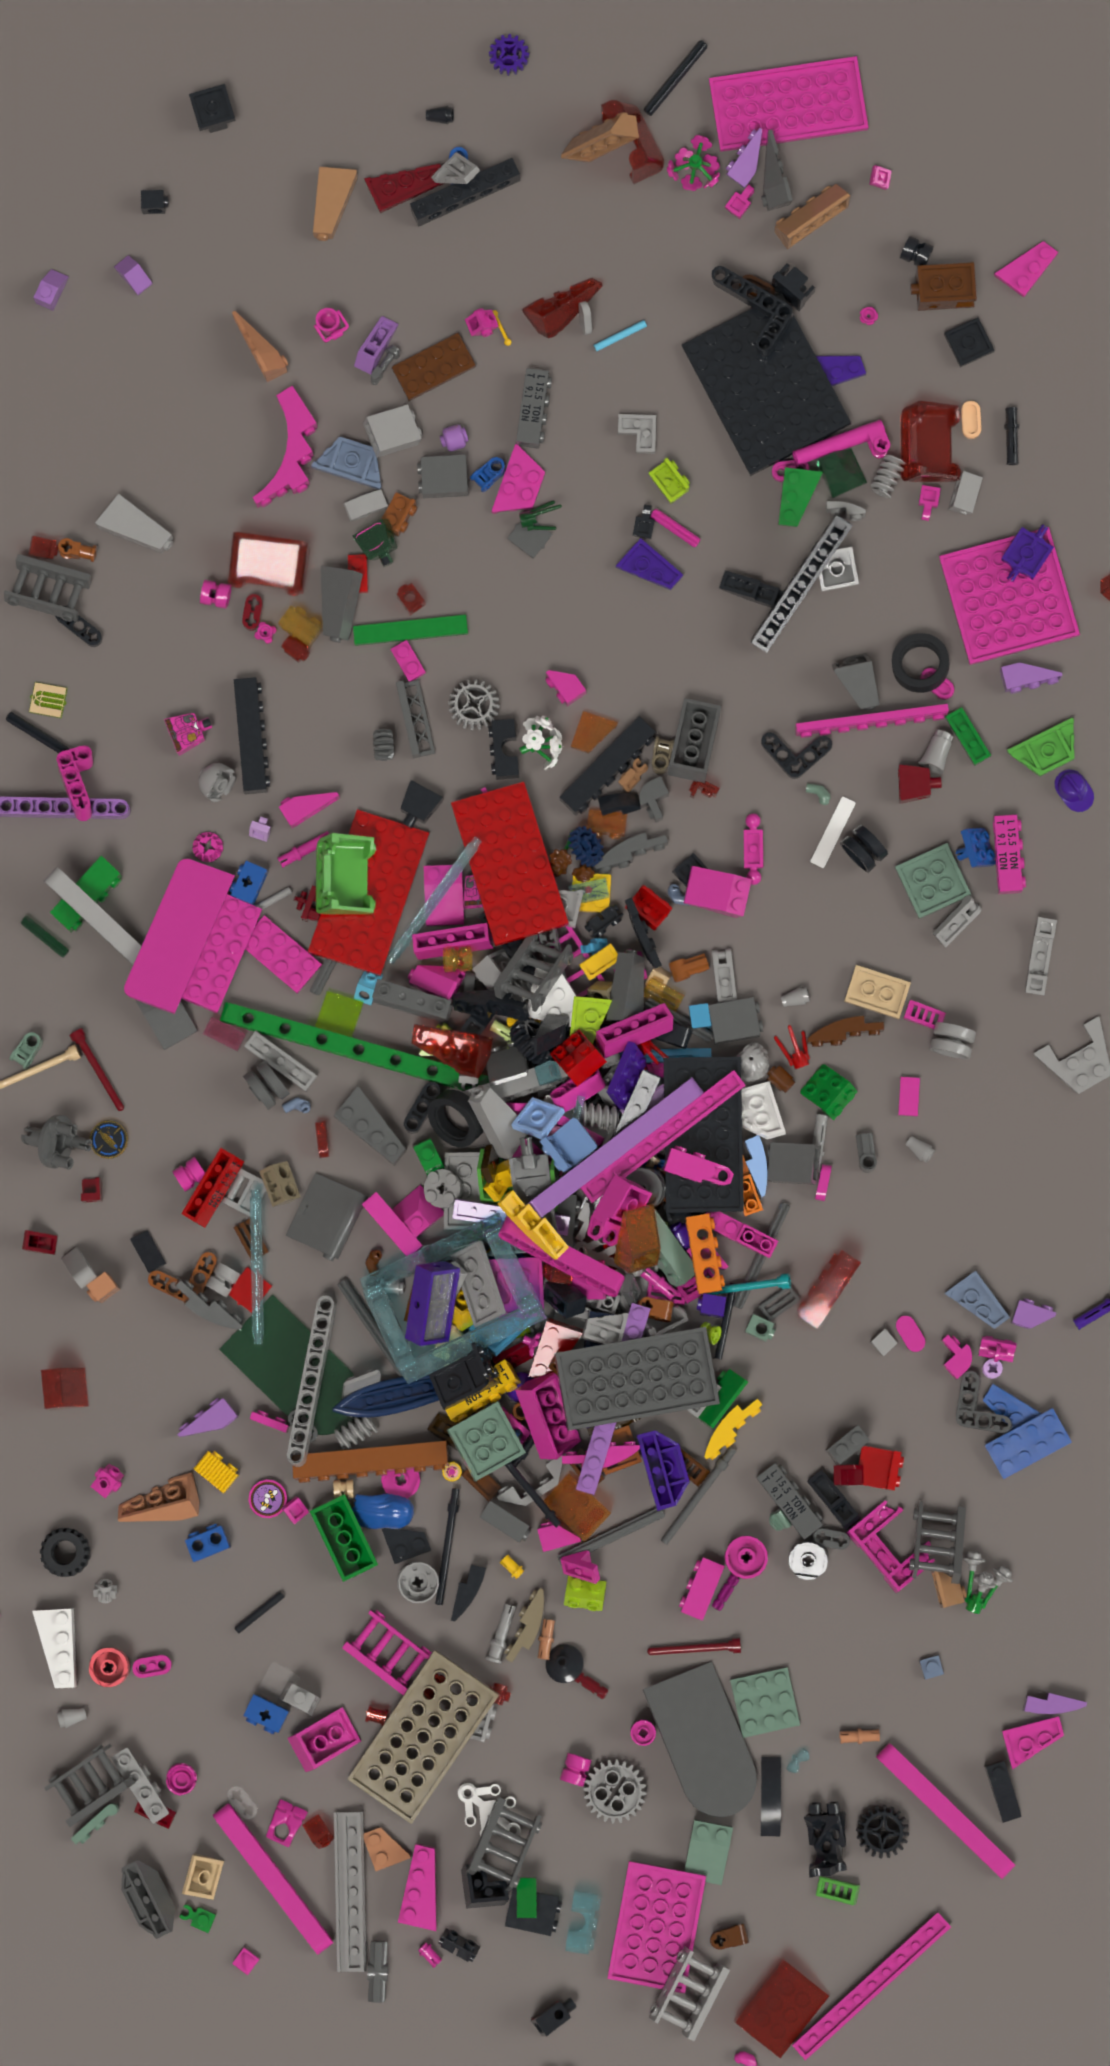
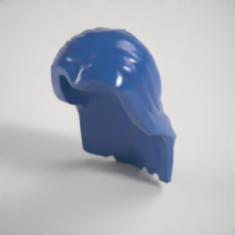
[352,1494,414,1529]

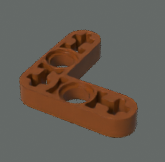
[148,1252,217,1302]

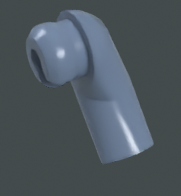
[667,884,691,906]
[282,1097,311,1113]

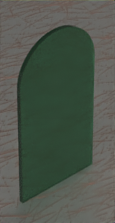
[219,1295,355,1435]

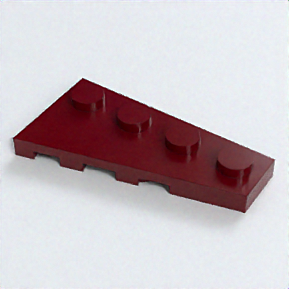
[364,164,445,213]

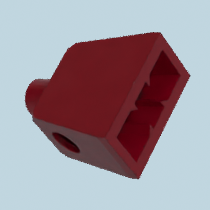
[898,765,942,804]

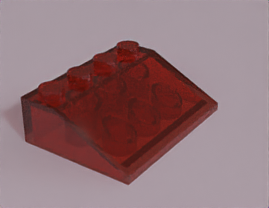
[734,1958,829,2058]

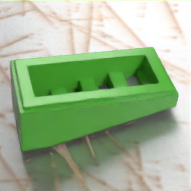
[816,1876,860,1905]

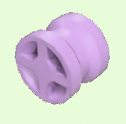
[982,1359,1003,1379]

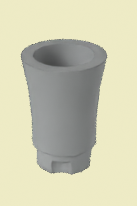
[919,730,953,774]

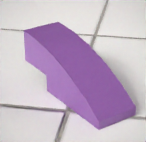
[1023,1693,1087,1714]

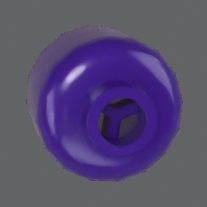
[669,1222,690,1251]

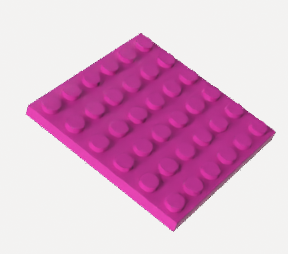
[939,527,1080,665]

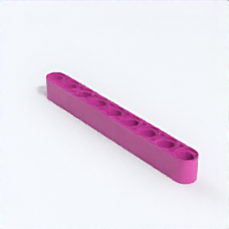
[876,1743,1016,1879]
[213,1803,334,1955]

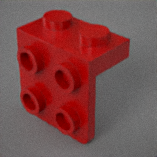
[859,1446,904,1491]

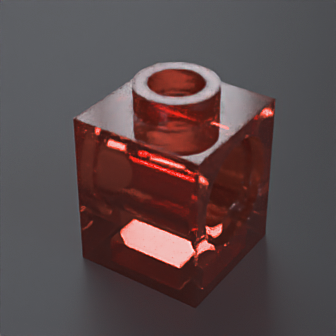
[396,583,426,616]

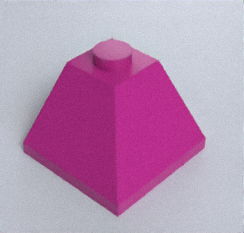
[392,1185,444,1238]

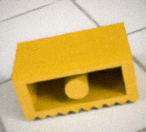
[194,1451,239,1494]

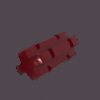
[574,1673,608,1699]

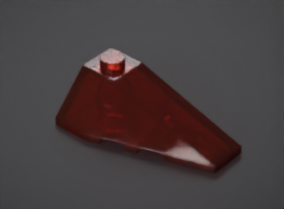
[522,278,603,339]
[411,1024,493,1078]

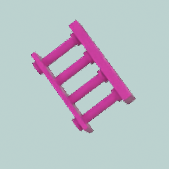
[342,1610,432,1696]

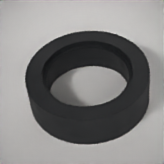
[892,633,949,693]
[428,1089,484,1148]

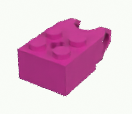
[662,1146,734,1185]
[587,1174,653,1247]

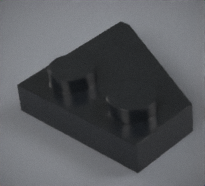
[382,1528,431,1564]

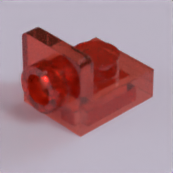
[689,781,720,799]
[302,1814,334,1849]

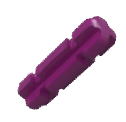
[712,1575,739,1611]

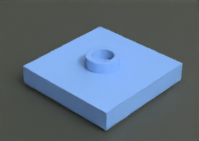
[511,1097,565,1139]

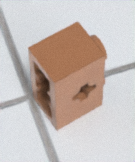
[86,1272,121,1303]

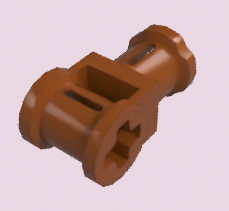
[58,538,97,562]

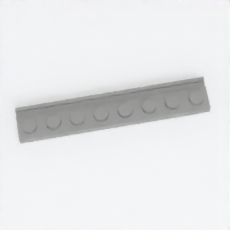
[334,1812,367,1972]

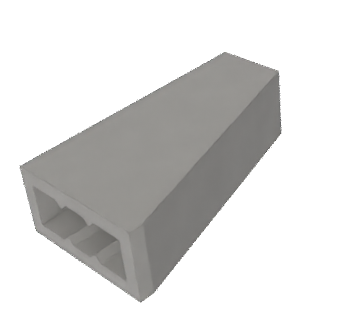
[95,494,173,553]
[468,1085,527,1159]

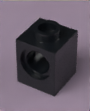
[141,190,169,214]

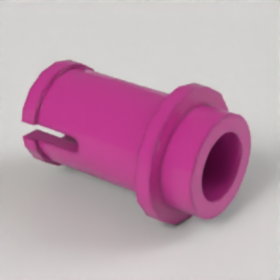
[418,1942,443,1968]

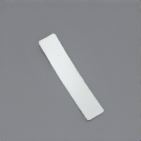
[810,797,856,868]

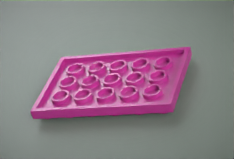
[607,1861,706,1994]

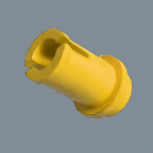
[500,1554,524,1579]

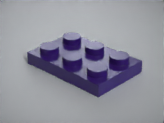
[606,1041,647,1110]

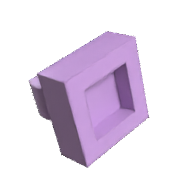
[249,817,270,842]

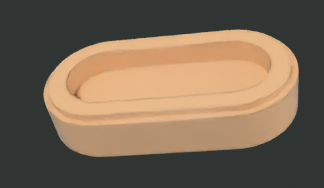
[961,401,981,439]

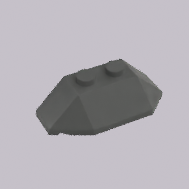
[122,1860,175,1939]

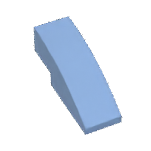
[744,1135,767,1198]

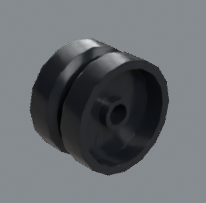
[840,824,888,873]

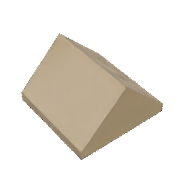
[182,1853,224,1900]

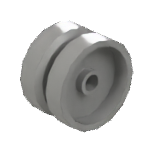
[929,1022,976,1060]

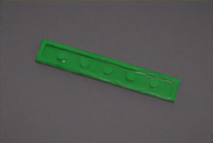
[353,615,468,646]

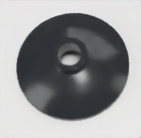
[545,1644,584,1683]

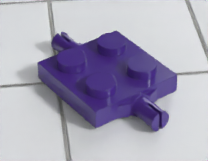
[1001,525,1054,582]

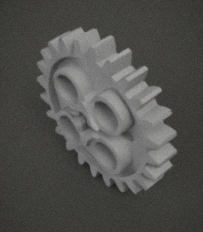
[583,1759,647,1824]

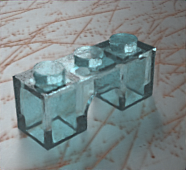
[565,1890,601,1954]

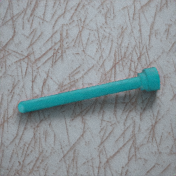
[701,1273,791,1296]

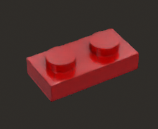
[348,554,368,593]

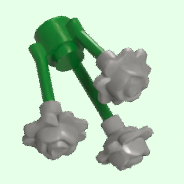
[962,1551,1013,1614]

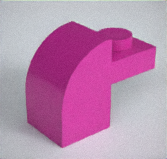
[941,1335,972,1380]

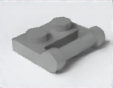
[222,1168,266,1218]

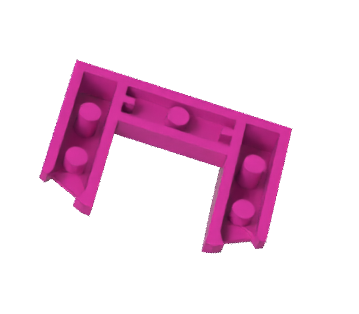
[846,1501,935,1593]

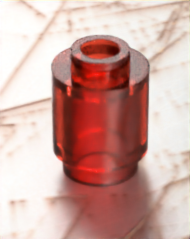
[281,635,310,663]

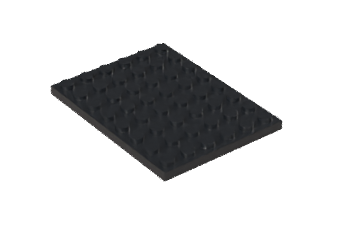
[682,293,851,476]

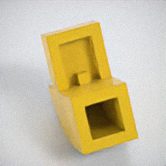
[483,1160,512,1202]

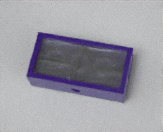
[405,1261,460,1346]

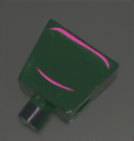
[352,519,397,567]

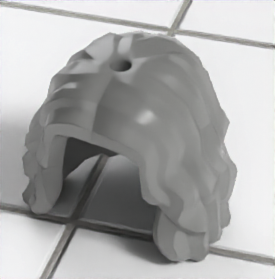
[736,1042,770,1082]

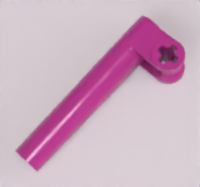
[792,419,890,465]

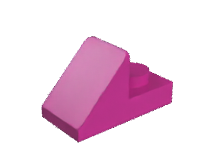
[560,1550,600,1584]

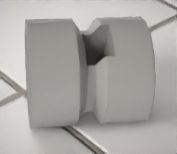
[206,1262,241,1298]

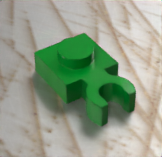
[179,1904,217,1933]

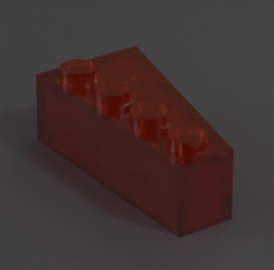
[797,1250,861,1330]

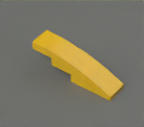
[497,1190,569,1260]

